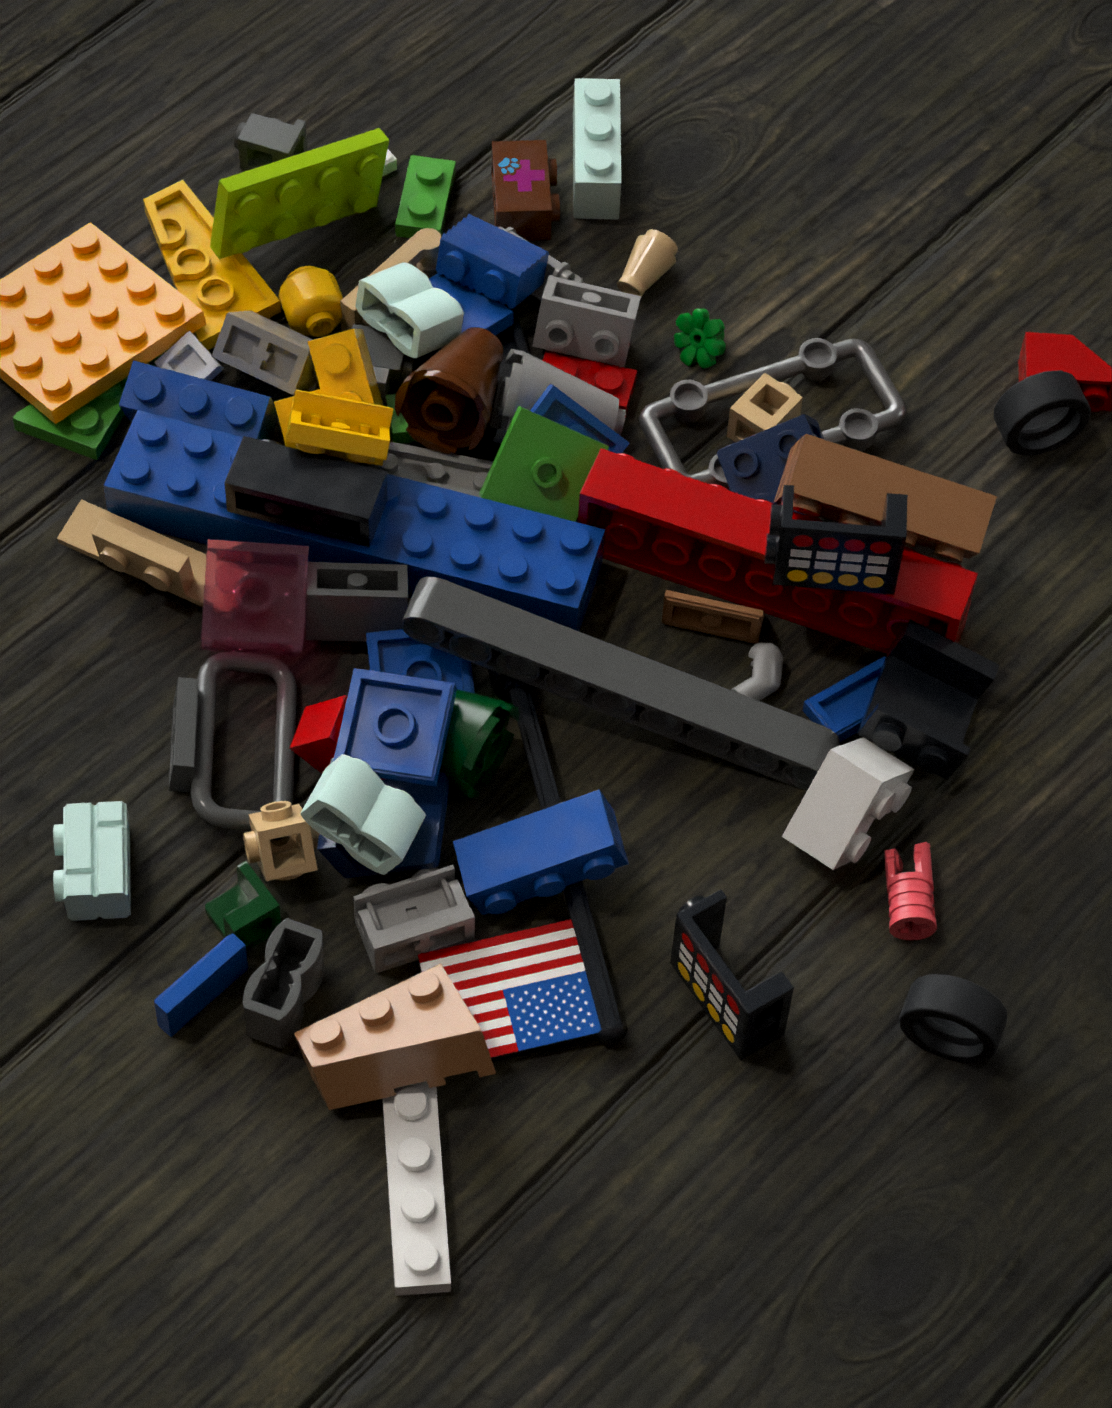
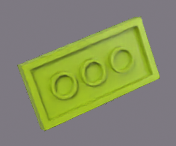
[210,128,389,259]

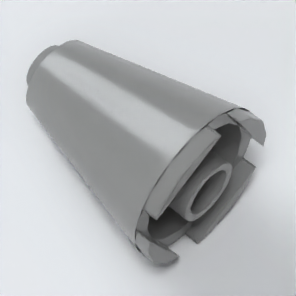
[489,349,626,444]

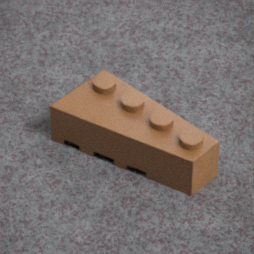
[774,434,997,563]

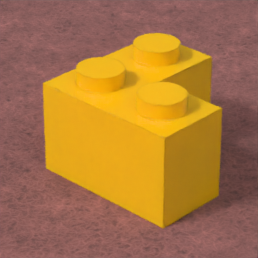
[274,329,384,442]

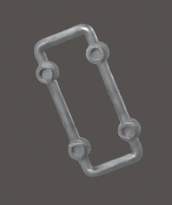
[639,338,906,491]

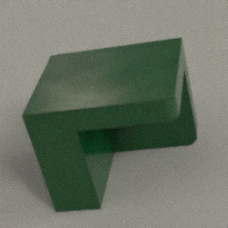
[205,861,281,951]

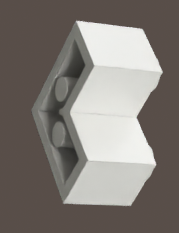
[782,737,914,870]

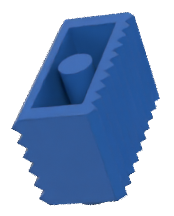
[436,214,549,309]

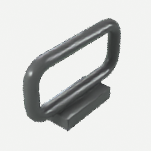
[168,651,297,831]

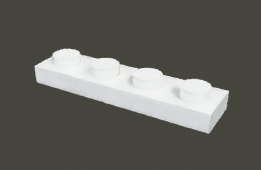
[383,1081,451,1296]

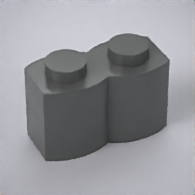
[243,918,325,1049]

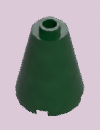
[398,674,520,798]

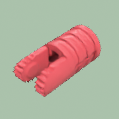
[884,842,937,941]

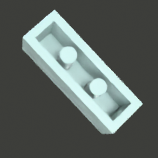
[573,78,621,219]

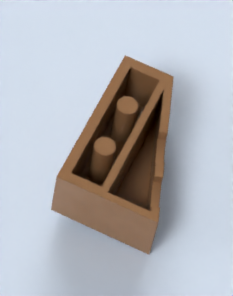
[294,964,496,1110]

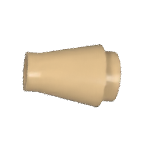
[617,229,678,297]

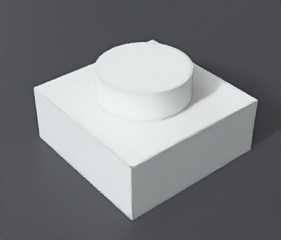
[154,331,224,381]

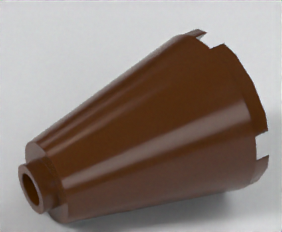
[395,327,503,454]

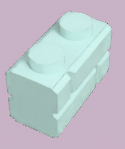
[53,801,131,921]

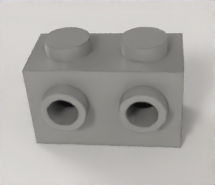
[532,275,641,367]

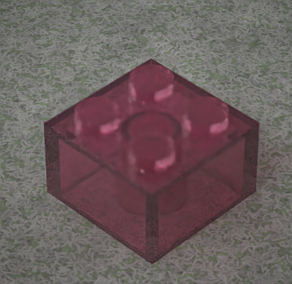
[200,539,309,656]

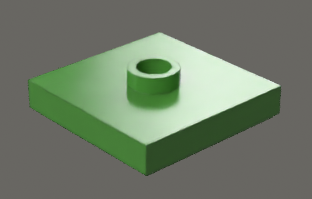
[479,406,609,522]

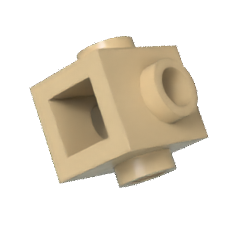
[243,801,319,881]

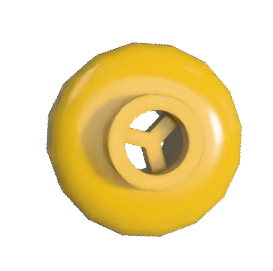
[279,266,343,337]

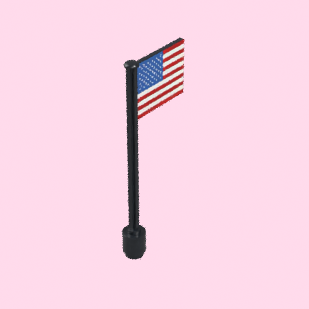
[417,668,628,1062]

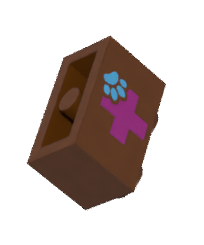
[491,140,560,241]

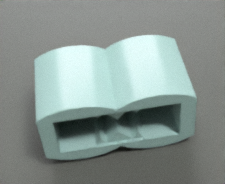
[355,262,464,358]
[300,754,426,875]

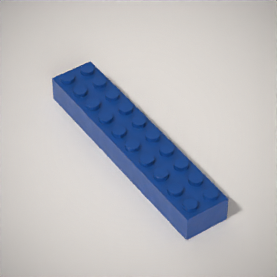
[104,410,605,631]

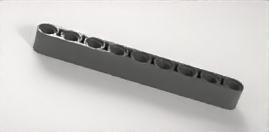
[401,577,840,790]

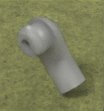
[731,642,783,701]

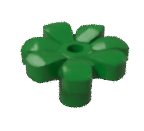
[674,308,726,369]

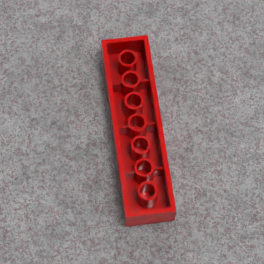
[578,448,978,654]

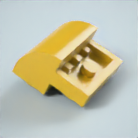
[285,389,394,466]

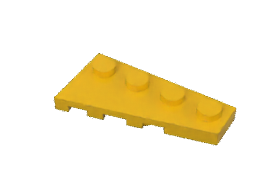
[143,180,281,350]

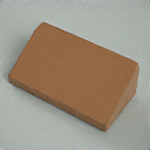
[662,590,765,643]

